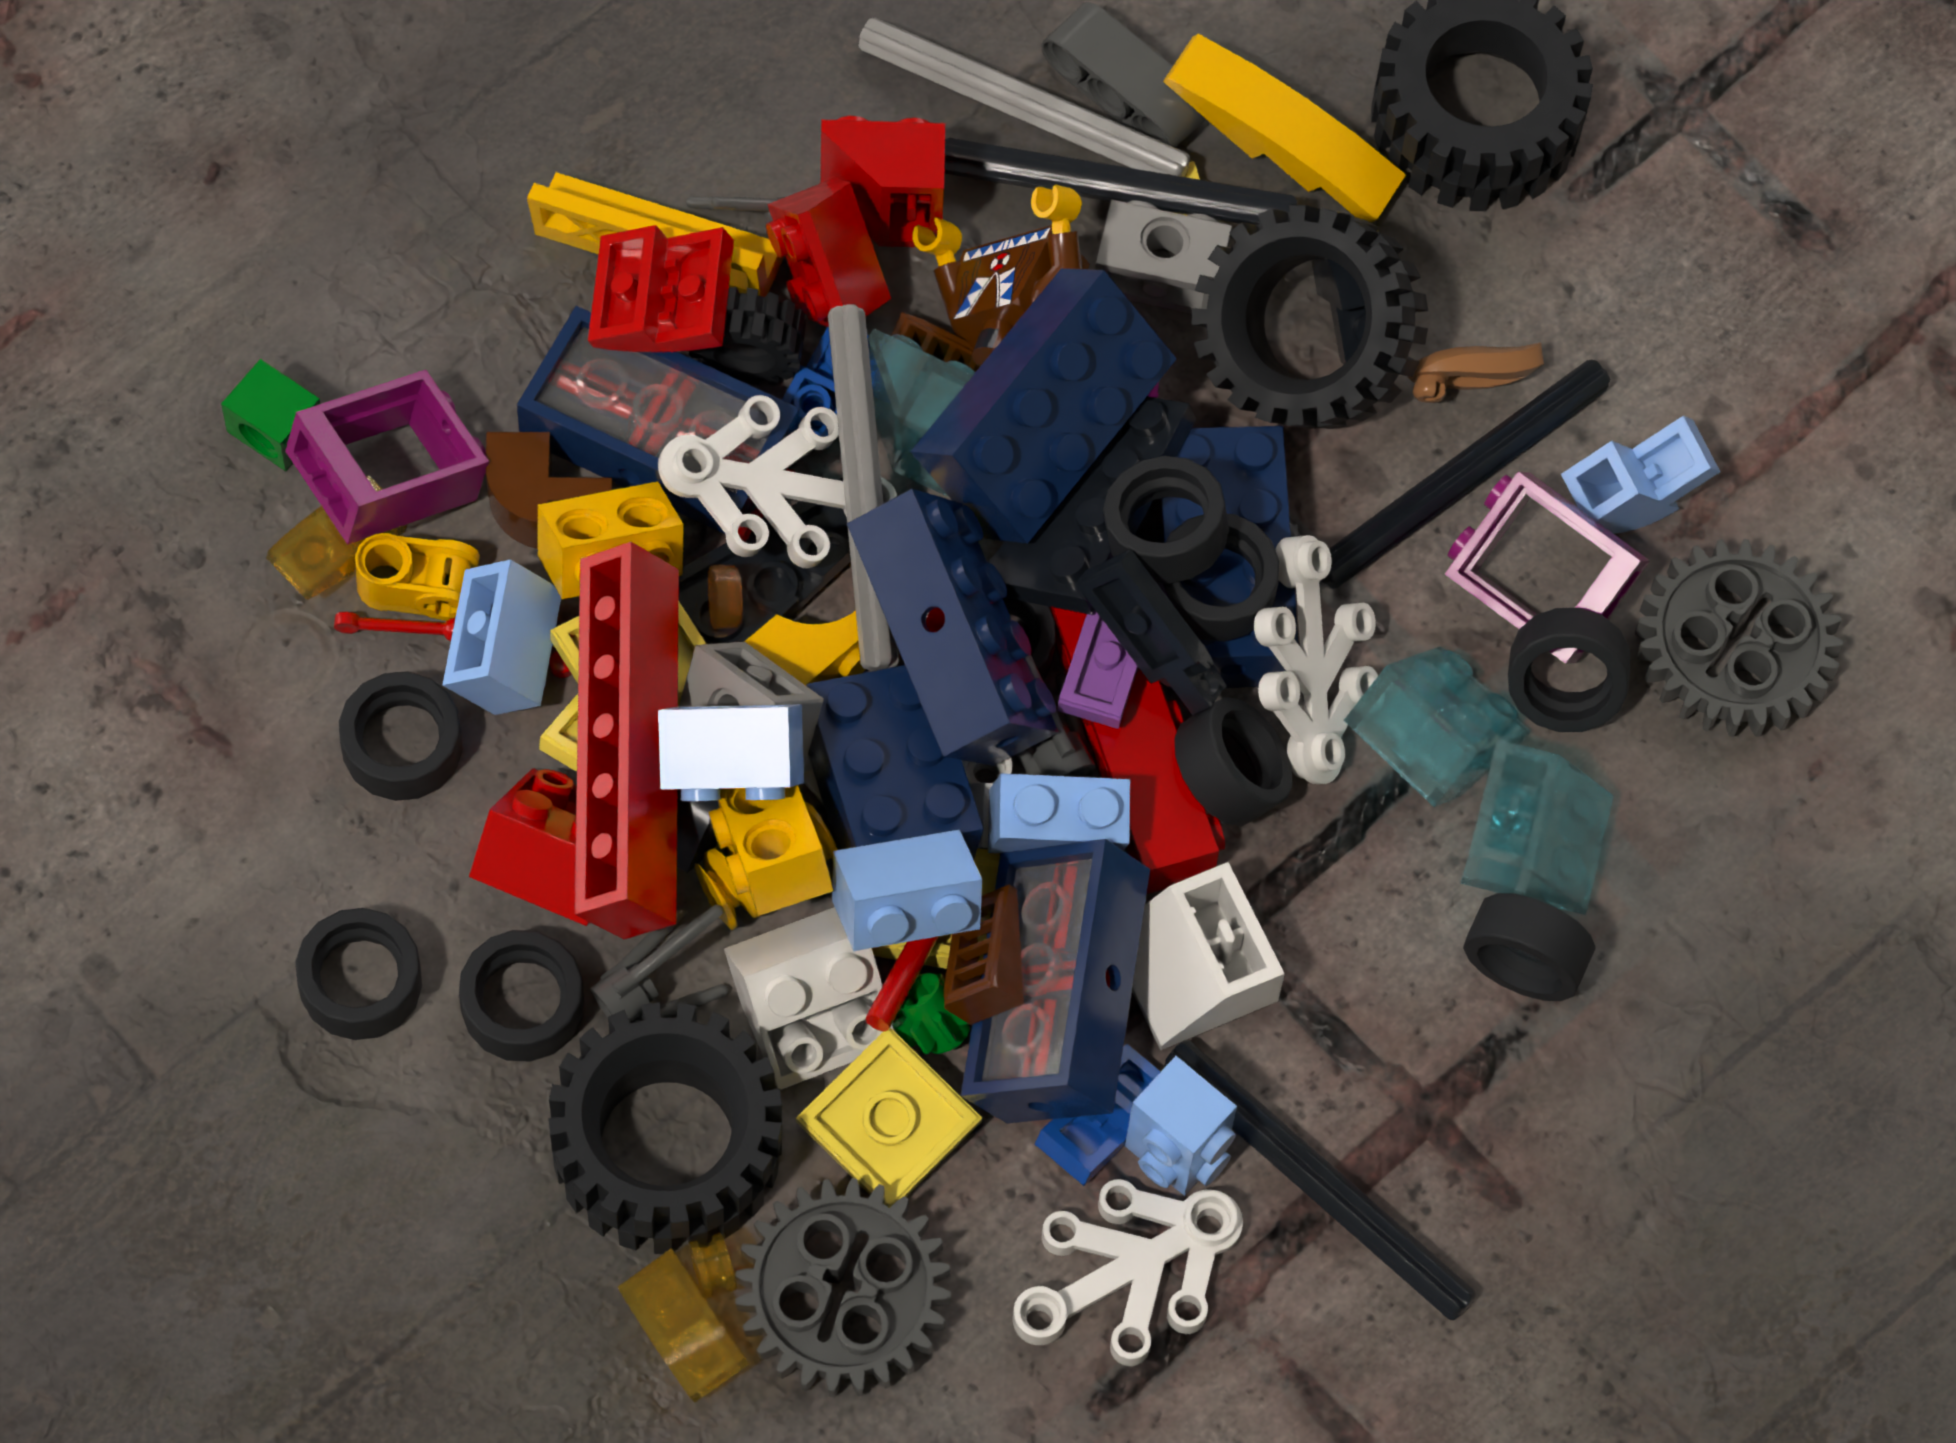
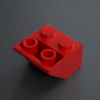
[820,116,945,247]
[766,178,891,328]
[469,768,590,926]

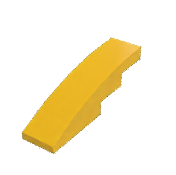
[1163,34,1406,223]

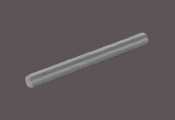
[859,17,1190,177]
[828,304,899,671]

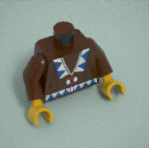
[913,184,1090,367]

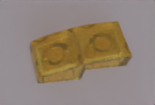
[266,475,408,600]
[617,1248,749,1403]

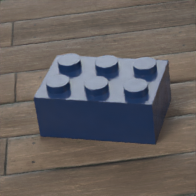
[806,665,983,860]

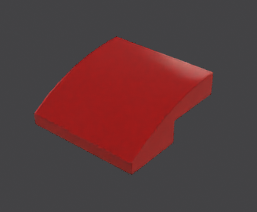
[588,225,734,352]

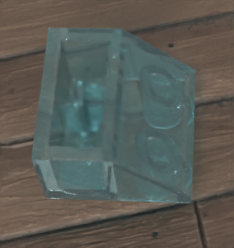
[868,328,975,497]
[1343,646,1531,807]
[1460,739,1614,915]

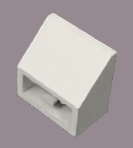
[1132,862,1285,1050]
[724,907,896,1090]

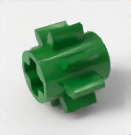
[892,973,970,1054]

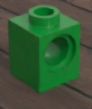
[221,359,321,472]

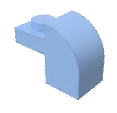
[1561,416,1720,534]

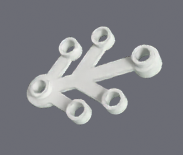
[658,395,898,568]
[1254,535,1380,785]
[1013,1179,1243,1366]

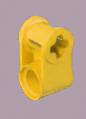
[355,533,480,621]

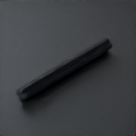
[944,138,1297,226]
[1321,360,1610,589]
[1164,1040,1476,1321]

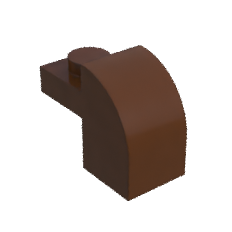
[486,432,613,549]

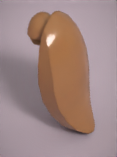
[1408,342,1544,403]

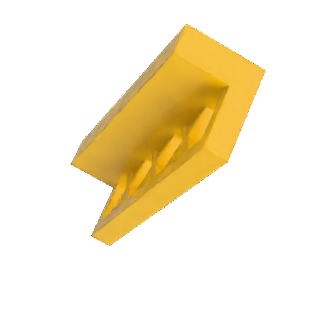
[527,172,784,297]

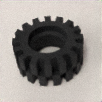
[689,287,807,384]

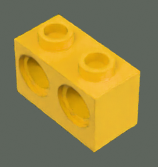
[538,481,684,599]
[708,785,833,916]

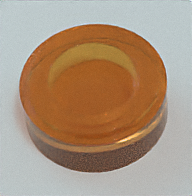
[708,564,743,629]

